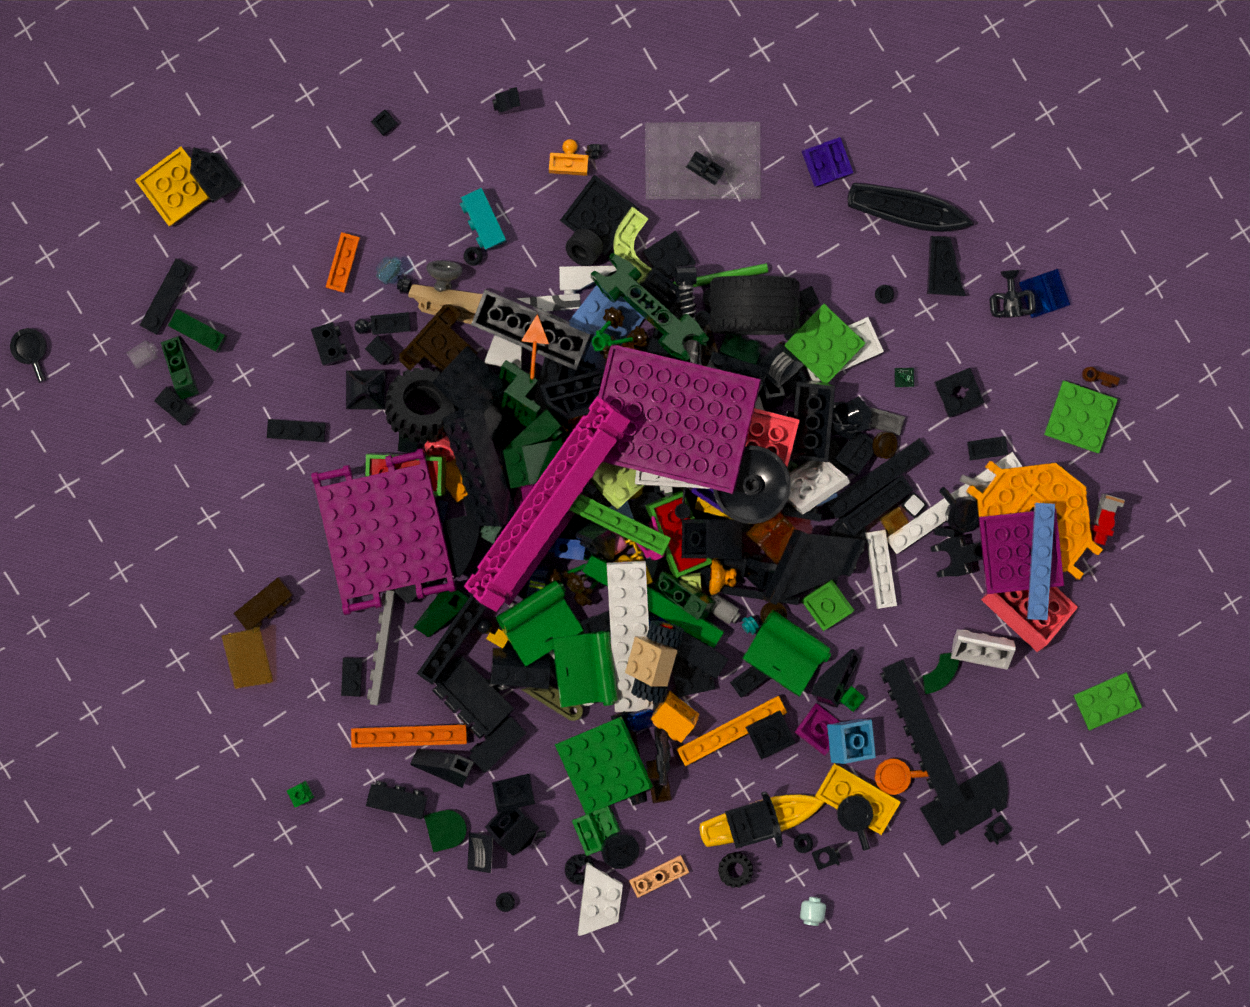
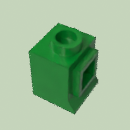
[287,781,314,808]

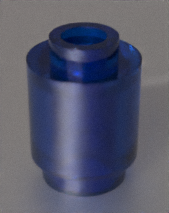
[626,709,654,732]

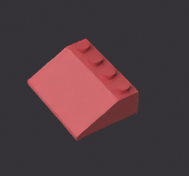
[745,408,799,467]
[981,587,1078,652]

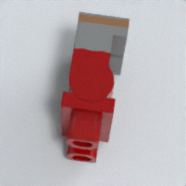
[1090,493,1125,545]

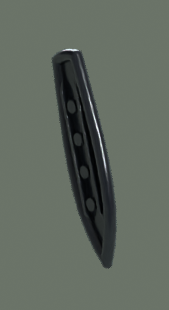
[847,183,974,232]

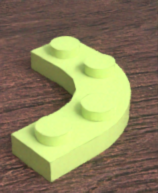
[613,207,651,283]

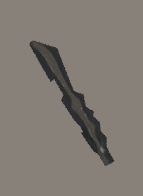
[654,702,671,785]

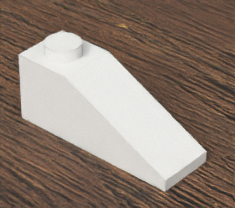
[559,266,617,295]

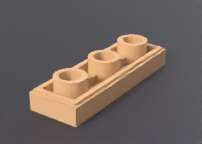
[629,855,689,898]

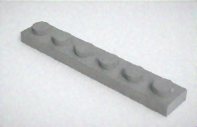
[367,590,395,705]

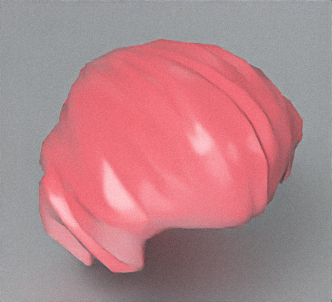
[424,436,455,463]

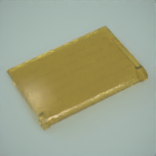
[221,627,273,689]

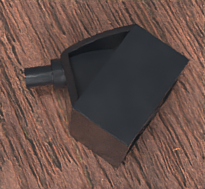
[346,370,386,410]
[485,807,546,856]

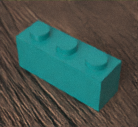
[459,188,507,251]

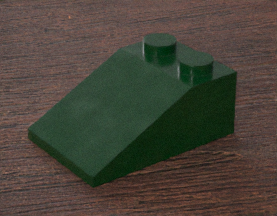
[505,409,573,450]
[503,440,563,489]

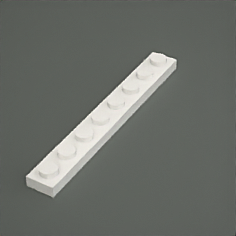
[887,452,1022,554]

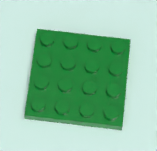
[555,716,653,815]

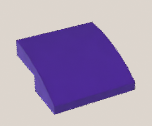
[802,137,853,187]

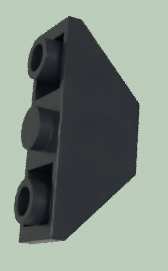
[575,523,616,563]

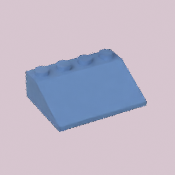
[569,285,645,370]

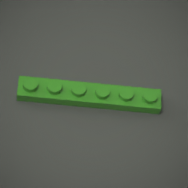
[569,494,671,556]

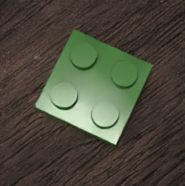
[801,580,854,631]

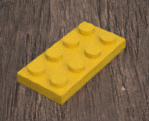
[815,763,901,835]

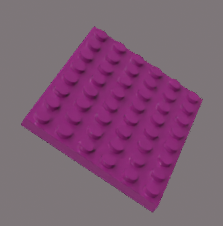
[598,345,761,494]

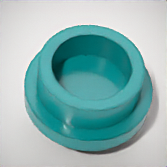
[742,616,759,635]

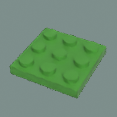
[784,304,865,383]
[1044,381,1118,454]

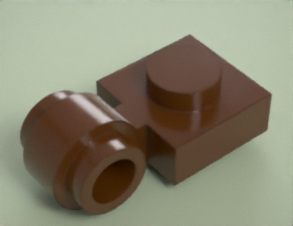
[1082,367,1120,388]

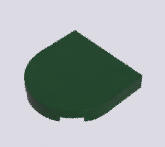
[424,809,467,853]

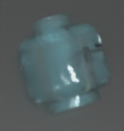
[375,256,404,285]

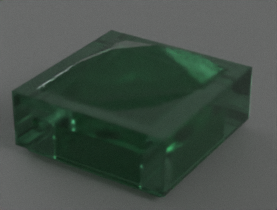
[894,368,914,388]

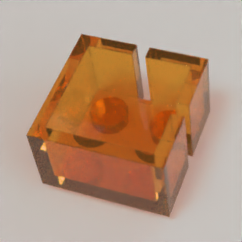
[746,513,797,565]

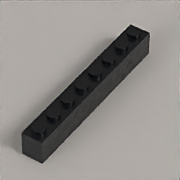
[880,659,965,810]

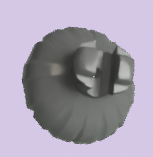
[426,260,463,292]

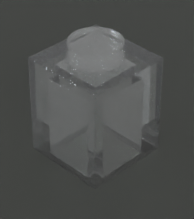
[126,340,158,370]

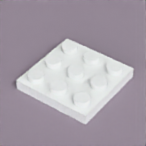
[788,460,850,514]

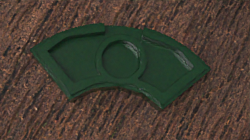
[923,652,959,694]

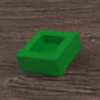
[840,686,865,712]

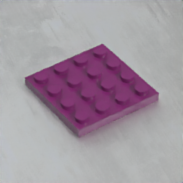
[978,509,1064,594]

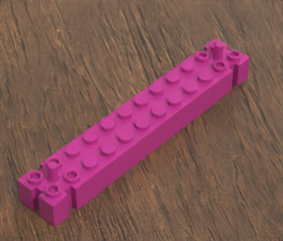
[464,396,630,612]

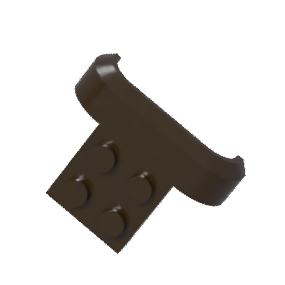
[399,304,478,372]

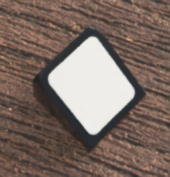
[900,492,927,519]

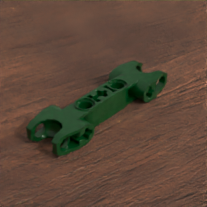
[590,253,709,362]

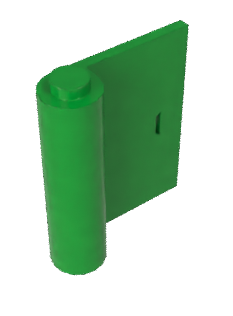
[496,581,583,667]
[742,610,831,697]
[552,631,618,708]

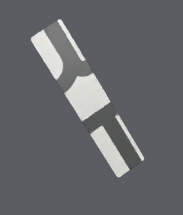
[517,293,581,311]

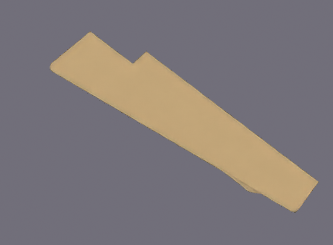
[408,284,483,324]

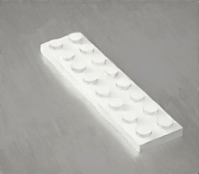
[607,561,653,712]

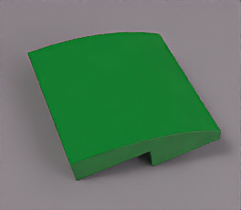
[572,805,621,856]

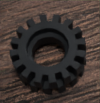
[718,852,753,888]

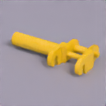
[625,539,653,585]

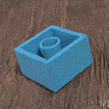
[827,719,876,764]

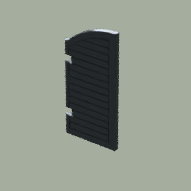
[920,761,1008,846]

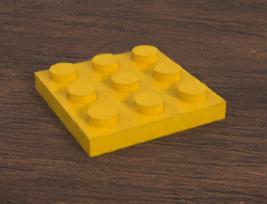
[135,146,209,227]

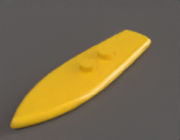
[700,795,825,847]

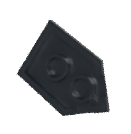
[190,147,242,203]

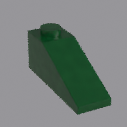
[168,309,227,353]

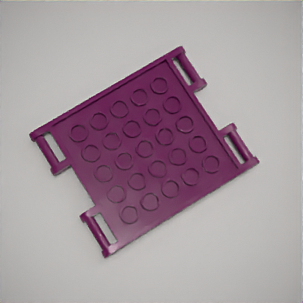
[311,448,456,615]

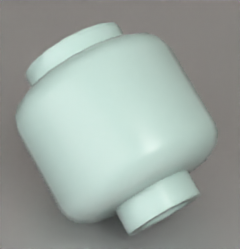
[800,897,826,926]

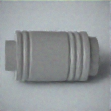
[710,594,740,624]

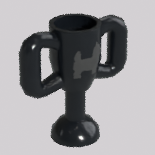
[989,270,1036,318]

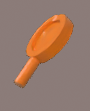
[874,758,928,795]

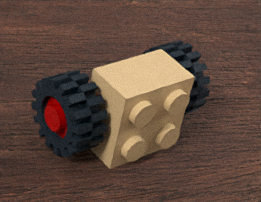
[625,620,684,703]

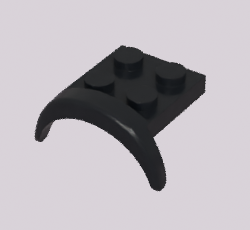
[725,791,783,849]

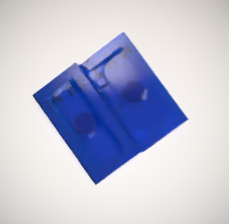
[1019,269,1070,318]

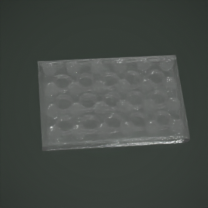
[645,122,761,200]

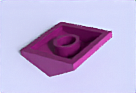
[795,703,840,756]

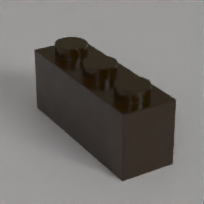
[233,577,294,631]

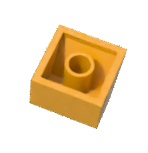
[651,691,700,743]

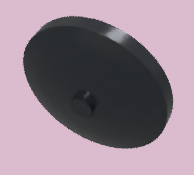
[713,446,791,524]

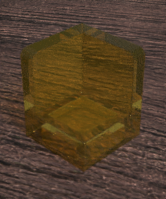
[879,506,908,535]

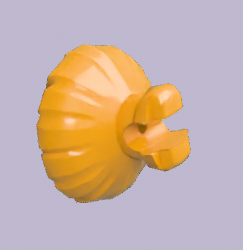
[709,559,737,595]

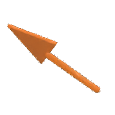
[521,314,549,379]

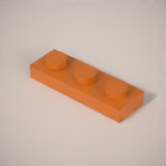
[325,232,360,293]

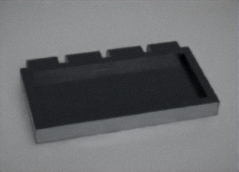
[432,655,515,739]

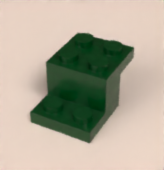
[499,360,541,427]

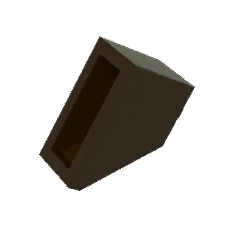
[646,758,672,803]

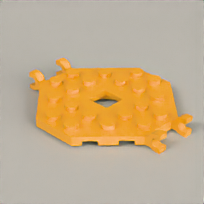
[966,461,1103,580]

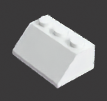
[951,629,1016,670]

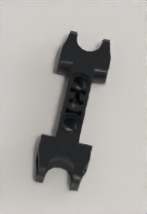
[929,535,983,578]

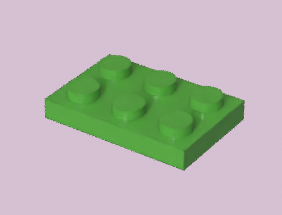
[1073,672,1142,730]

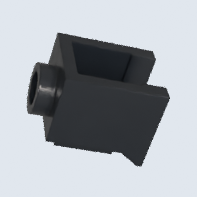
[365,335,395,366]

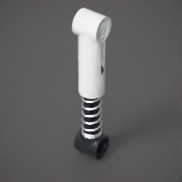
[674,265,701,365]

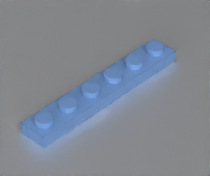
[1027,503,1055,620]

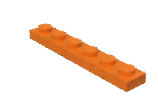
[351,724,467,748]

